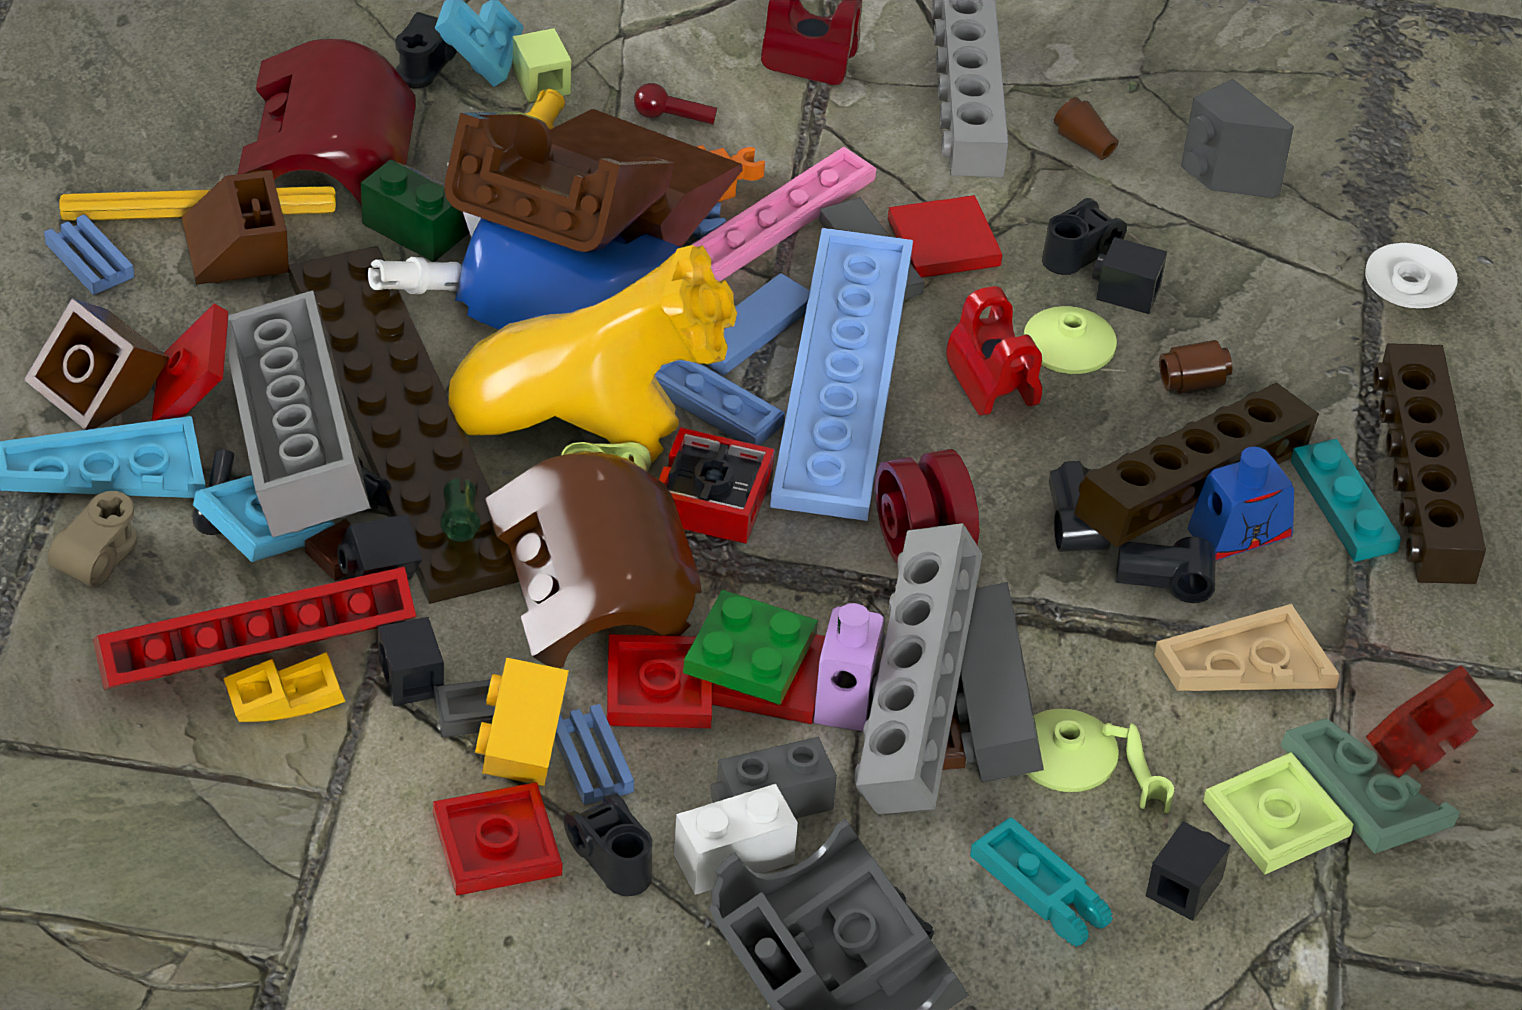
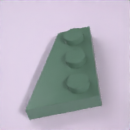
[1281,718,1461,854]

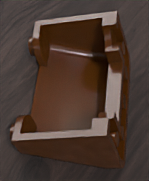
[444,112,675,252]

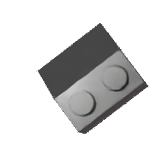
[1181,79,1294,198]

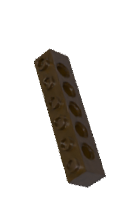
[1373,343,1486,584]
[1074,382,1319,547]

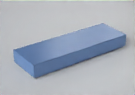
[706,273,810,376]
[655,360,785,446]

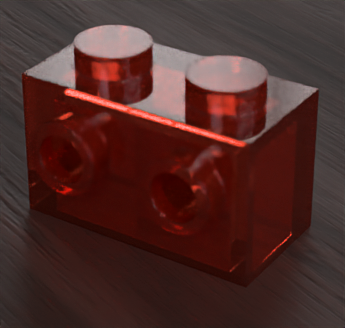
[1366,665,1494,778]

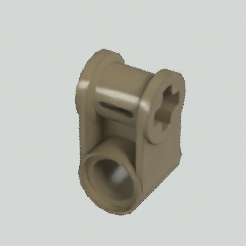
[48,491,137,588]

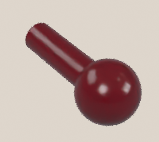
[634,83,717,125]

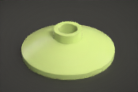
[1024,306,1117,374]
[1026,709,1119,792]

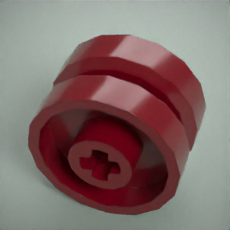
[875,449,980,564]

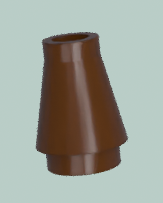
[1054,97,1119,160]

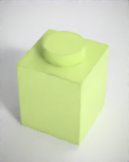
[513,28,571,102]

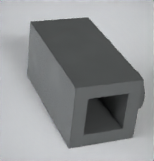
[710,737,837,819]

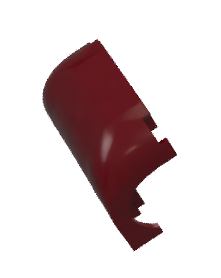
[237,39,416,206]

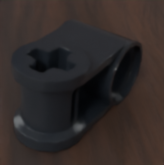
[395,12,457,89]
[1042,198,1127,275]
[564,792,652,896]

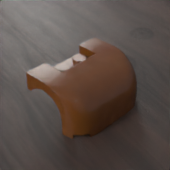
[485,451,702,669]

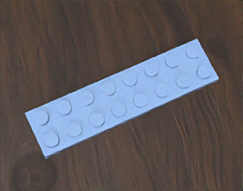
[770,228,913,521]

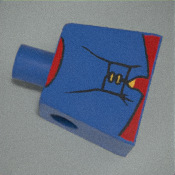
[1188,447,1294,561]

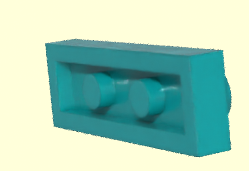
[1291,438,1401,562]

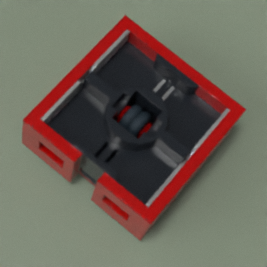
[658,427,775,544]

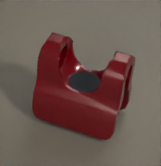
[761,0,863,85]

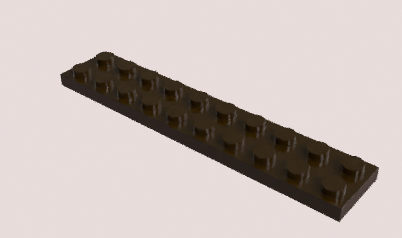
[289,246,519,604]

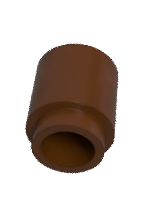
[1159,340,1233,394]

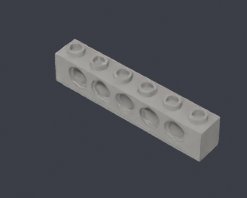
[932,0,1008,177]
[855,523,982,815]

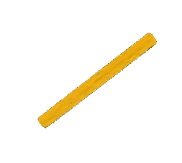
[59,186,336,221]

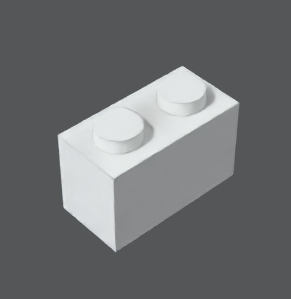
[674,784,798,895]

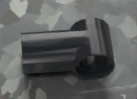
[1049,461,1111,552]
[1116,536,1216,603]

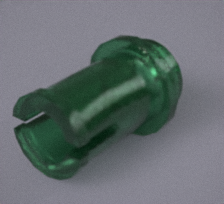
[441,478,481,542]

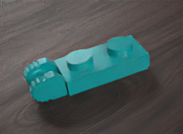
[970,817,1113,947]

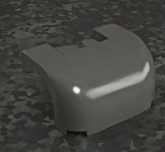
[709,818,969,1010]

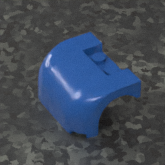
[455,218,682,329]

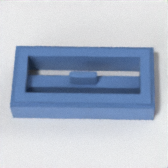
[44,214,134,295]
[555,704,634,805]

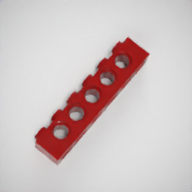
[93,567,416,690]

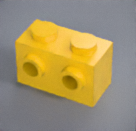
[475,657,569,786]

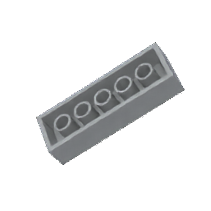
[226,290,370,537]

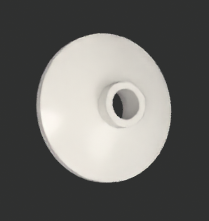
[1365,243,1458,308]

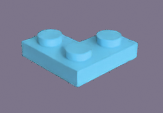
[435,0,524,87]

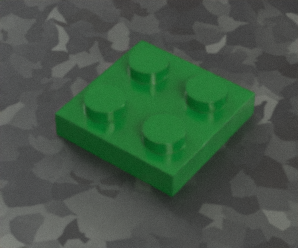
[683,589,818,705]

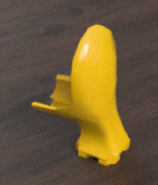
[449,245,737,463]

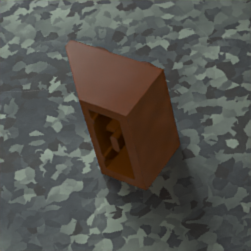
[182,170,289,285]

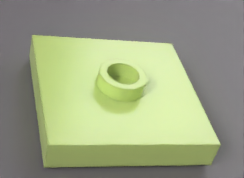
[1203,752,1354,875]

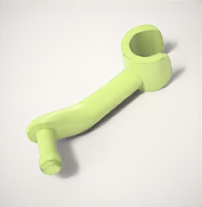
[1102,723,1174,813]

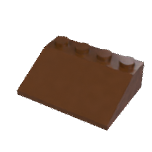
[549,109,743,247]

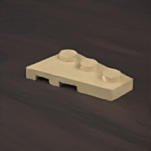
[1154,604,1340,691]

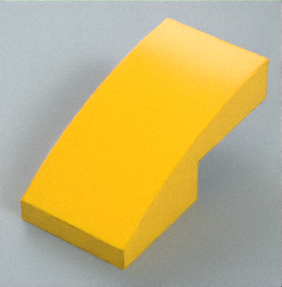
[223,652,346,722]

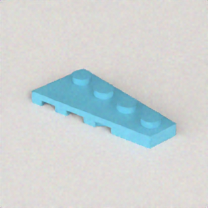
[0,416,206,498]

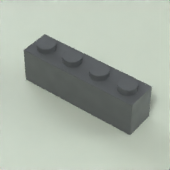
[955,582,1044,782]

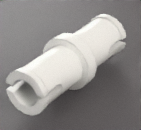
[368,257,462,294]

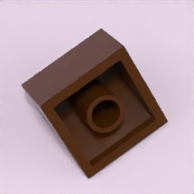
[24,298,169,430]

